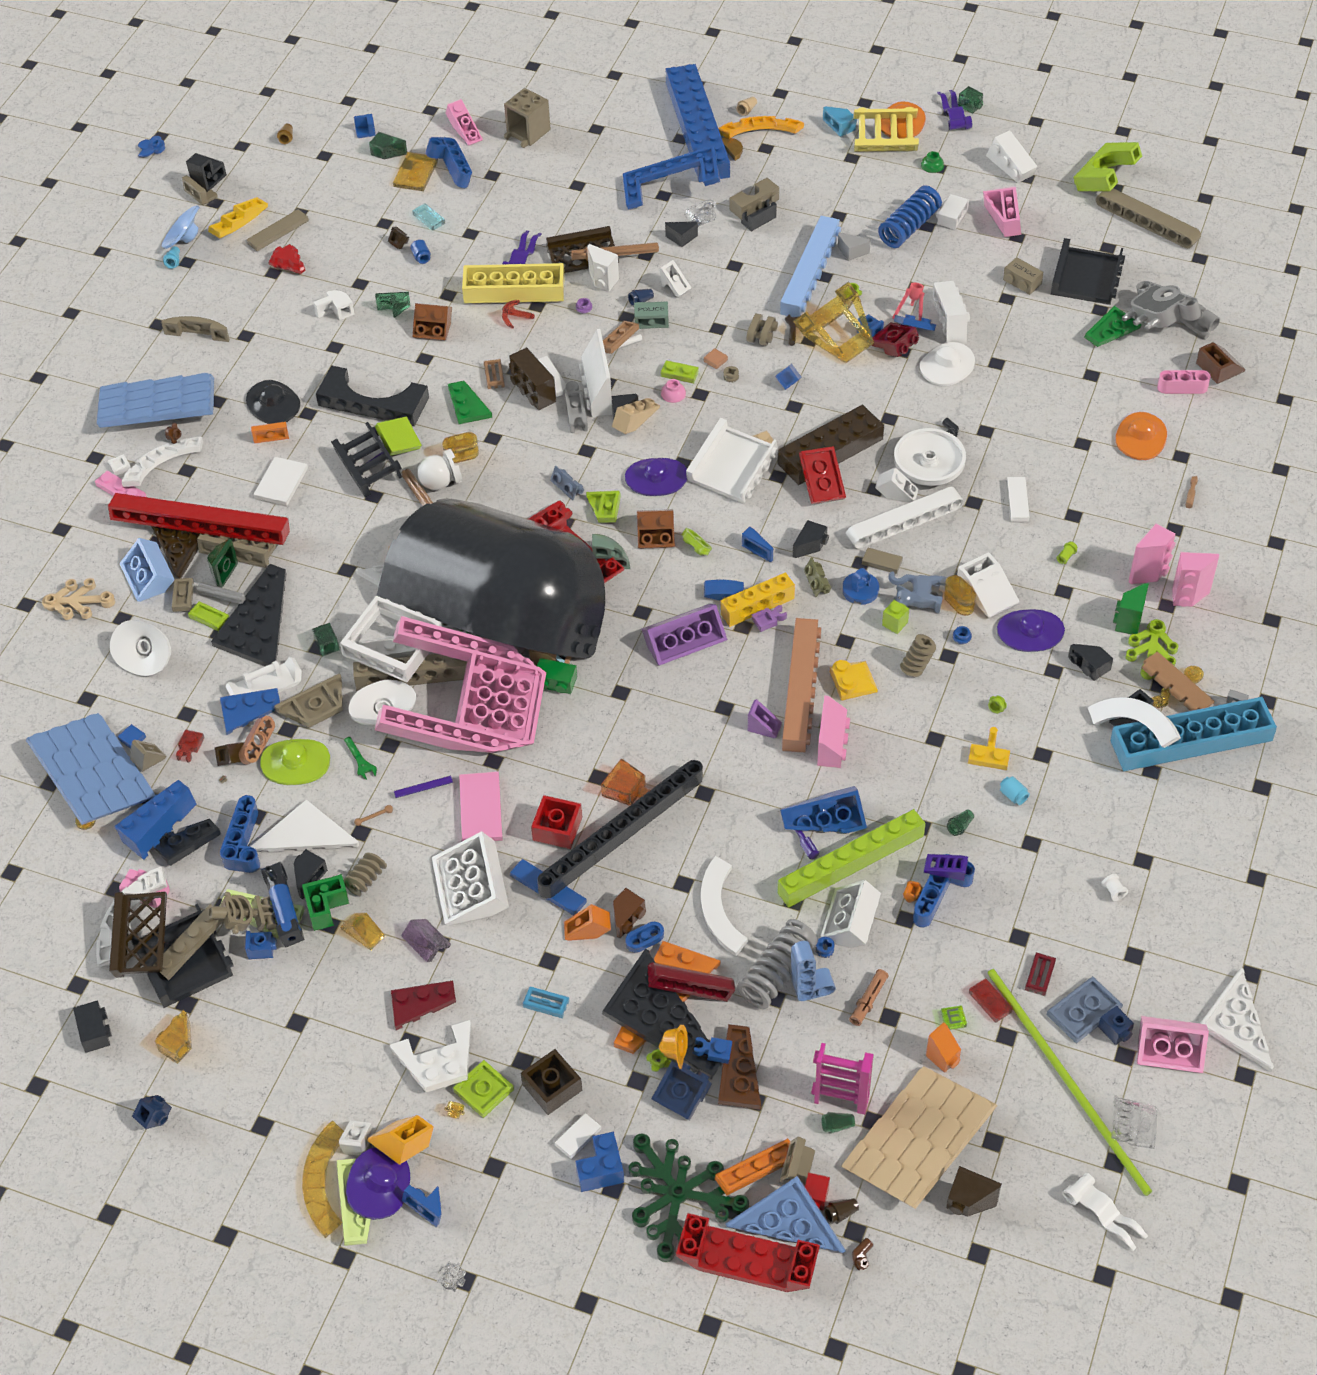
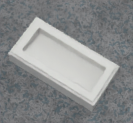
[555,1113,601,1159]

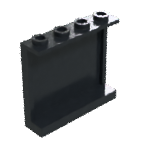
[1050,238,1125,305]
[131,903,234,1008]

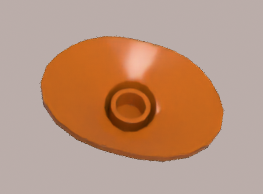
[881,101,926,139]
[1116,412,1167,460]

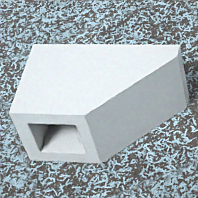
[876,467,918,503]

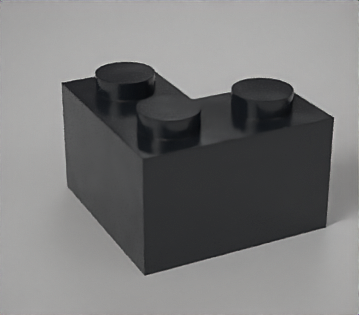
[186,153,227,192]

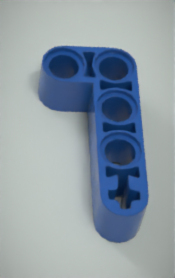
[425,137,472,188]
[220,795,260,873]
[913,854,975,928]

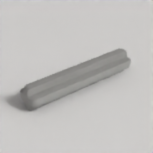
[196,583,246,604]

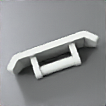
[226,657,302,696]

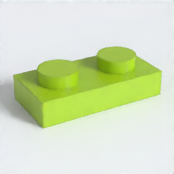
[661,360,699,384]

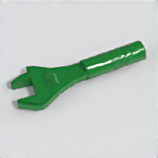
[344,737,377,780]

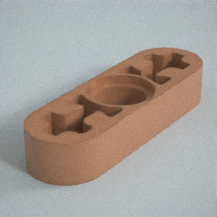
[239,716,275,765]

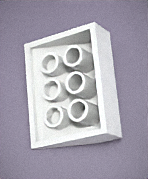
[579,329,612,417]
[432,831,509,926]

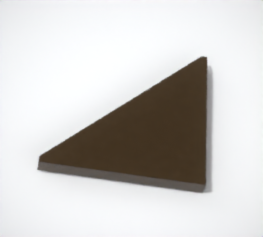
[151,526,204,579]

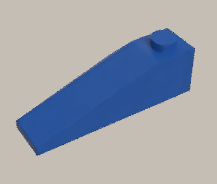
[780,786,867,833]

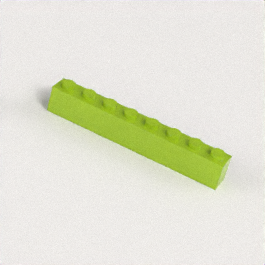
[777,809,925,908]

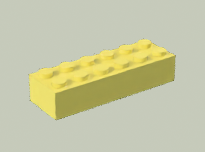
[462,263,565,303]

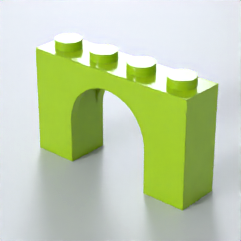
[1073,142,1142,191]

